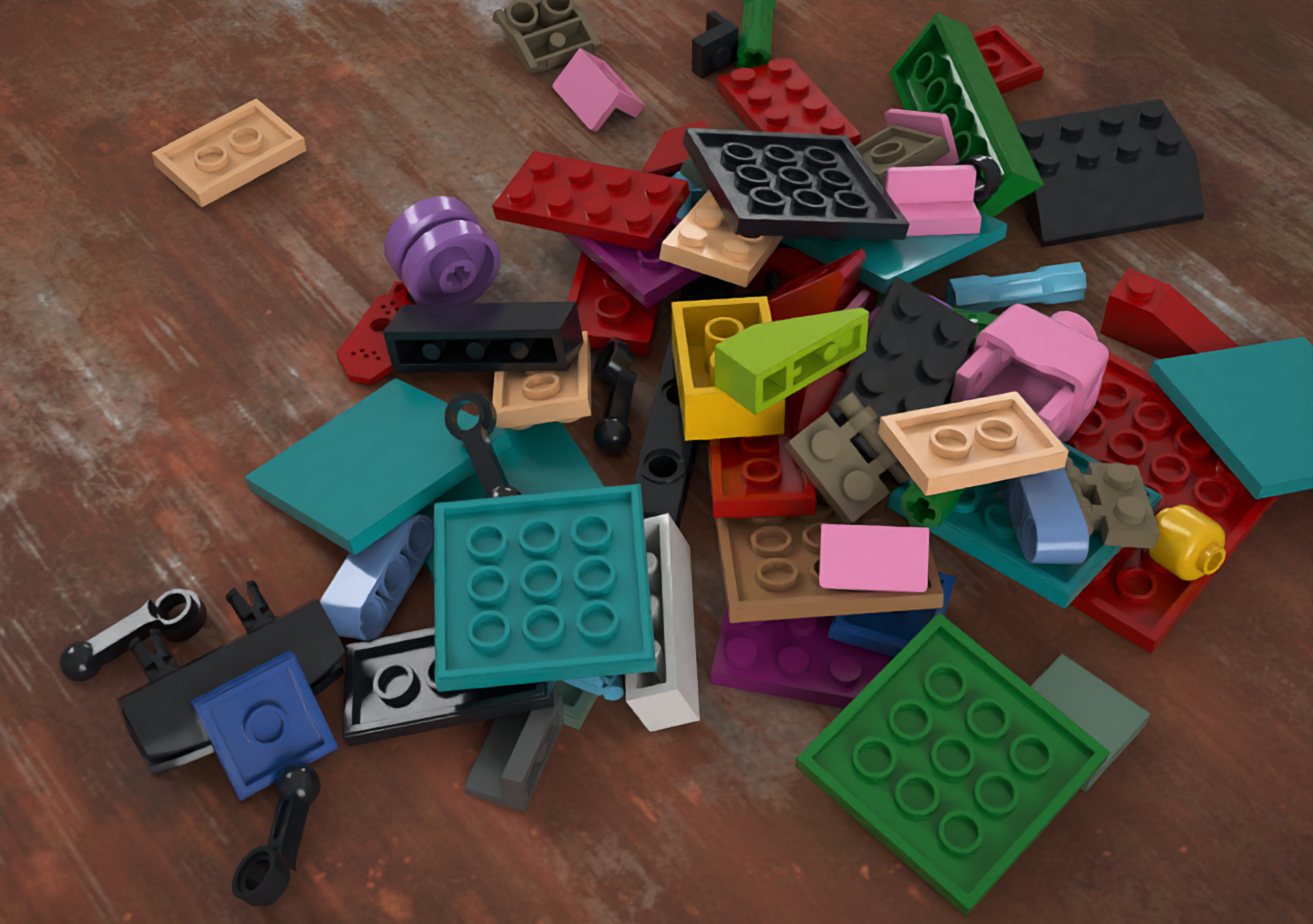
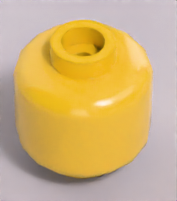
[1148,505,1226,581]

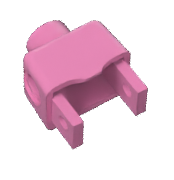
[950,303,1109,441]

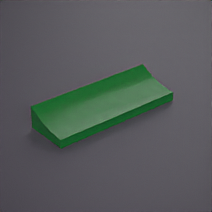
[889,12,1044,218]

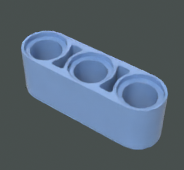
[997,468,1089,564]
[320,514,434,641]

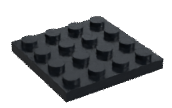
[682,128,910,242]

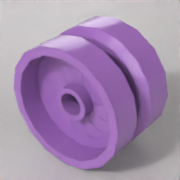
[384,196,500,305]

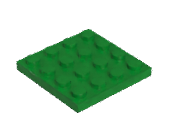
[795,612,1111,916]

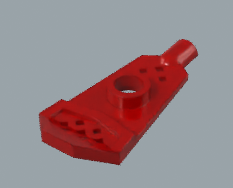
[336,281,412,386]

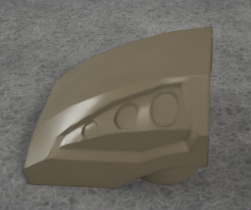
[492,0,601,73]

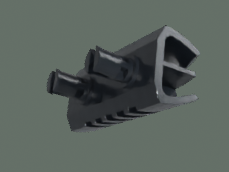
[117,580,345,774]

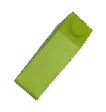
[714,307,869,415]

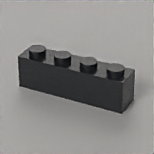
[383,301,584,373]

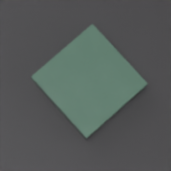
[1030,654,1150,792]

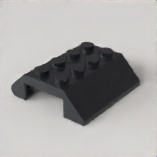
[1015,99,1204,248]

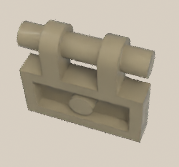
[784,392,911,525]
[1065,457,1160,549]

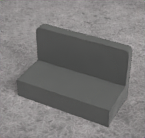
[465,692,564,812]

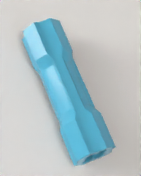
[944,262,1087,313]

